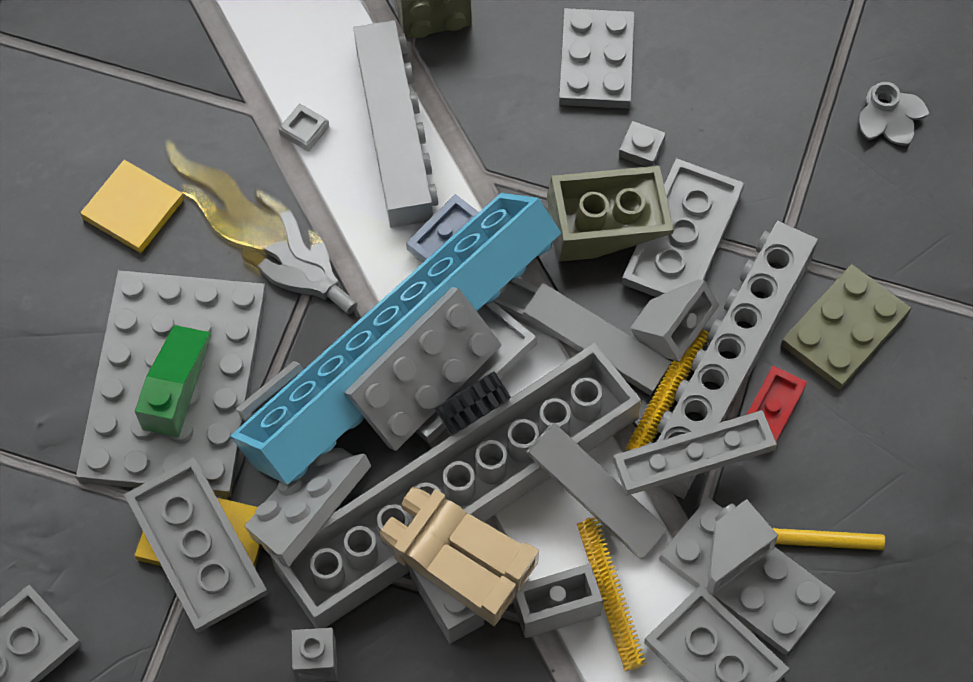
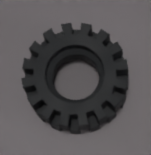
[435,371,511,435]

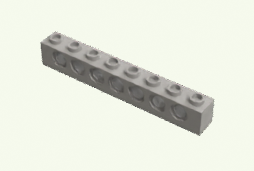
[648,220,818,499]

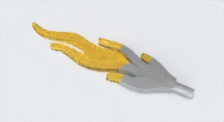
[166,140,358,315]

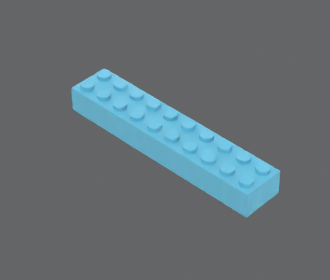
[230,193,561,485]

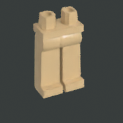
[380,487,539,627]

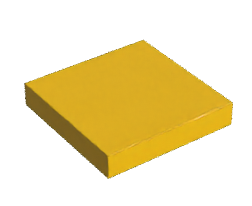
[80,160,184,254]

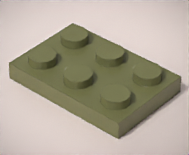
[781,264,911,390]

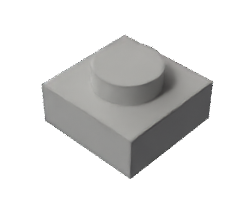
[619,121,666,167]

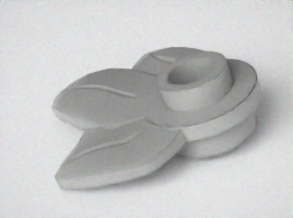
[859,82,929,146]

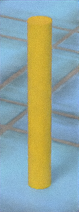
[772,528,885,550]

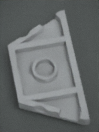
[245,454,371,567]

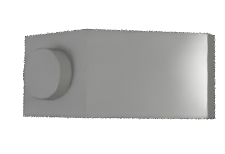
[630,279,719,361]
[707,499,778,595]

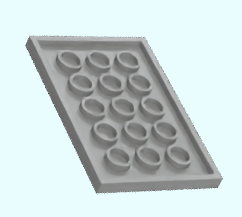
[76,270,266,497]

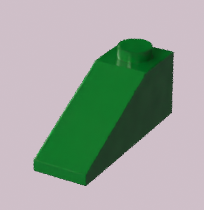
[135,325,211,438]

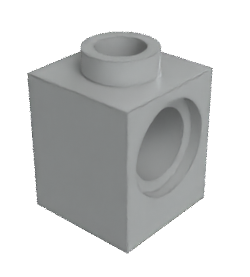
[292,628,337,682]

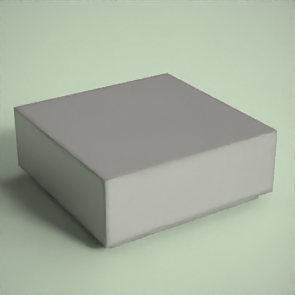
[278,103,329,152]

